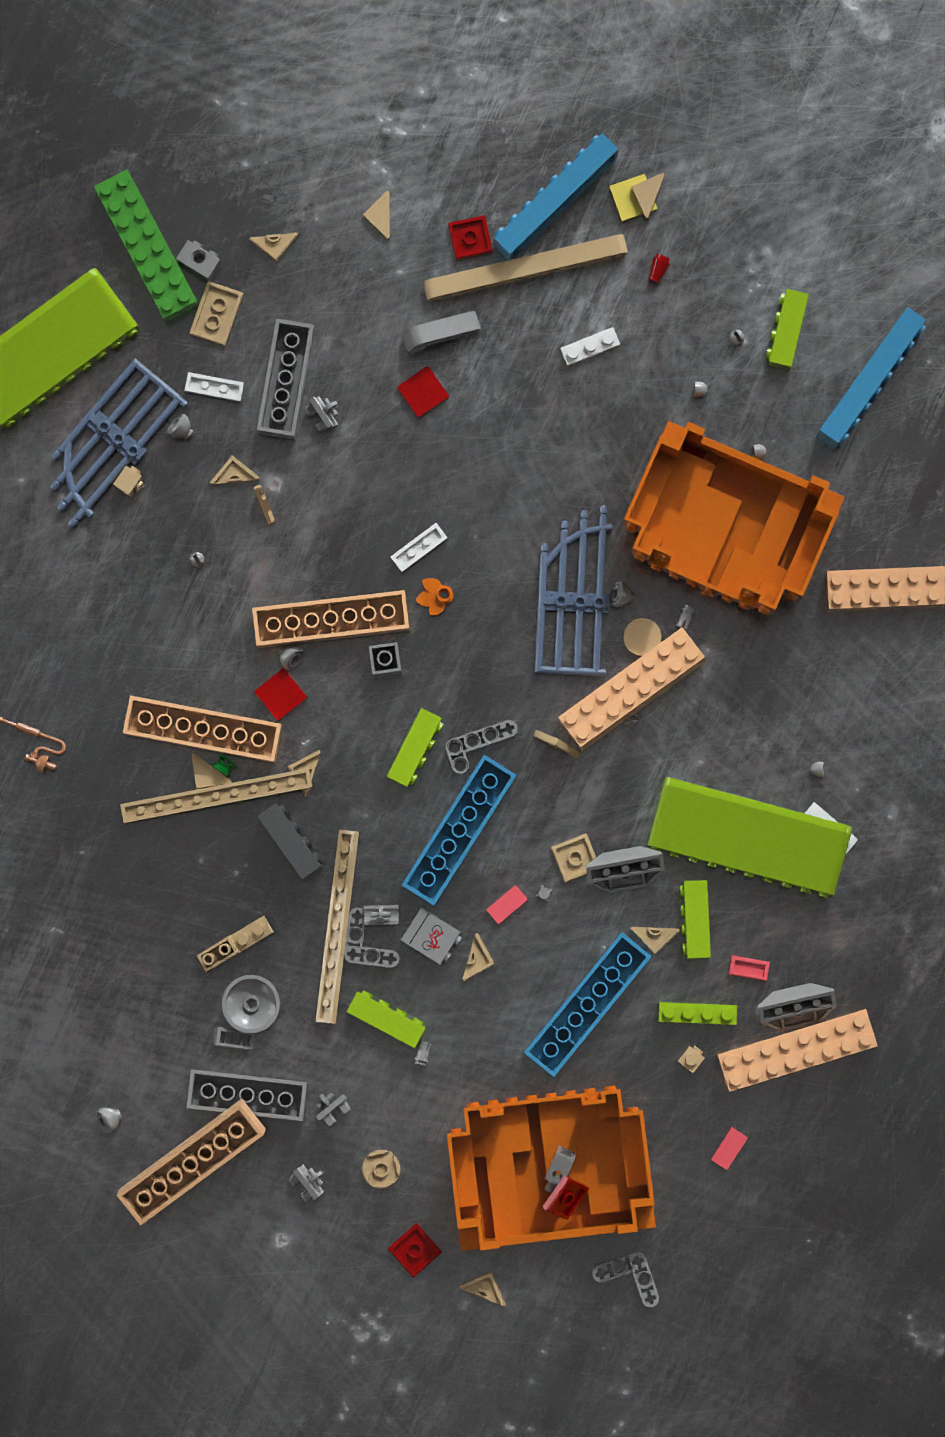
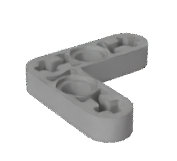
[344,907,400,968]
[592,1252,659,1307]

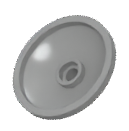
[222,975,280,1033]

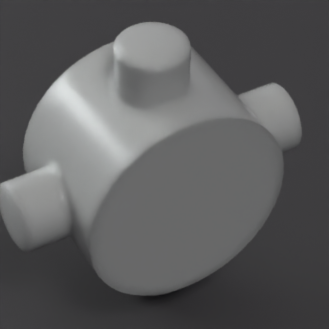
[536,885,552,902]

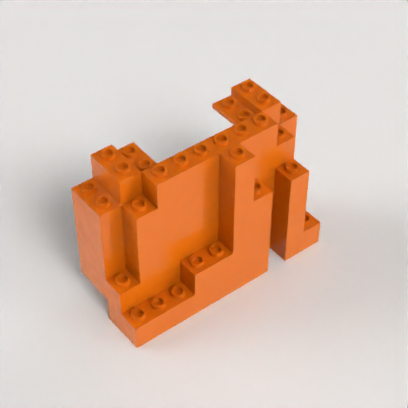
[623,421,845,616]
[447,1086,656,1251]

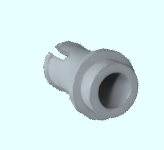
[676,605,696,630]
[414,1041,431,1067]

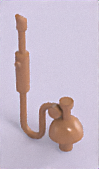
[0,717,66,774]

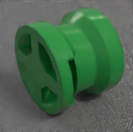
[212,753,236,777]

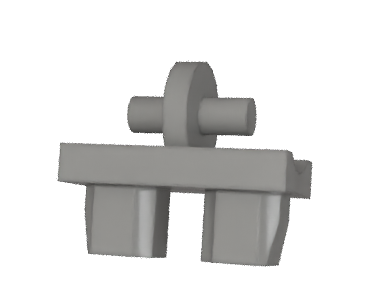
[305,397,338,431]
[364,905,399,925]
[315,1093,351,1127]
[289,1165,324,1202]

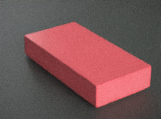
[486,885,528,925]
[728,955,770,981]
[710,1127,748,1170]

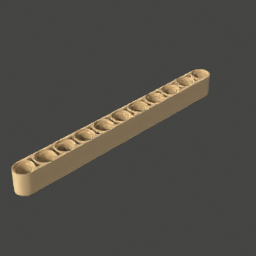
[423,234,628,301]

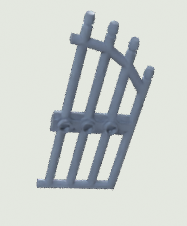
[50,358,188,528]
[535,505,612,677]

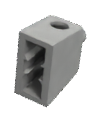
[545,1145,576,1193]

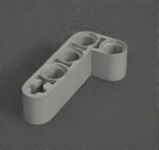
[402,311,481,354]
[446,720,518,775]

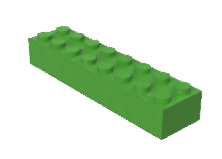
[94,169,199,323]

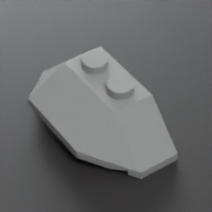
[586,846,665,893]
[758,983,837,1031]

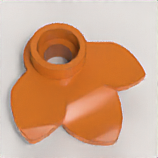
[416,578,454,616]

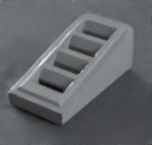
[213,1027,255,1051]

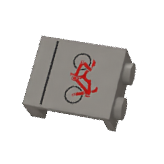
[401,907,462,965]

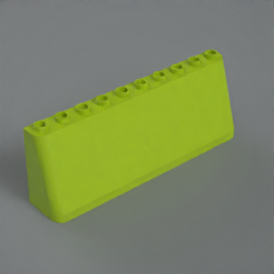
[0,268,139,430]
[647,777,853,899]

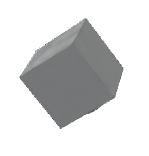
[369,642,402,678]

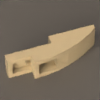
[196,916,274,972]

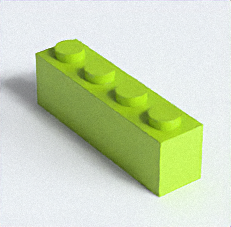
[766,289,809,370]
[387,708,444,788]
[680,880,711,959]
[346,990,426,1048]
[658,1002,737,1025]

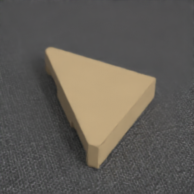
[631,172,665,219]
[363,190,390,240]
[249,232,299,262]
[210,456,260,485]
[254,485,275,525]
[533,730,581,759]
[288,750,321,798]
[191,753,232,789]
[630,927,680,955]
[463,933,495,981]
[459,1272,506,1306]

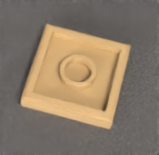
[551,833,596,883]

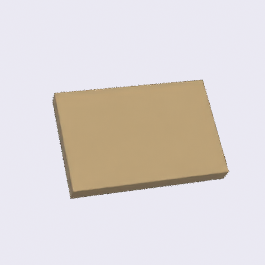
[189,281,244,347]

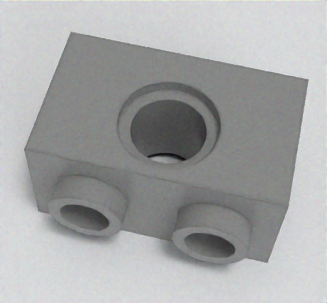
[176,240,221,281]

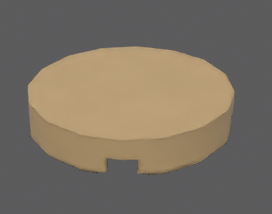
[623,618,662,656]
[362,1150,401,1189]

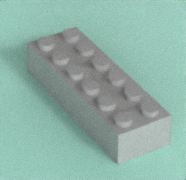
[257,319,315,440]
[187,1069,308,1121]

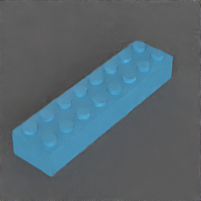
[494,133,618,260]
[816,307,926,450]
[402,755,517,907]
[524,932,652,1077]

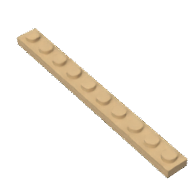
[120,768,313,823]
[315,830,359,1024]

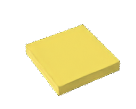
[609,174,658,222]

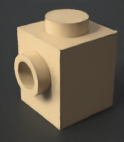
[113,466,143,498]
[677,1045,705,1073]

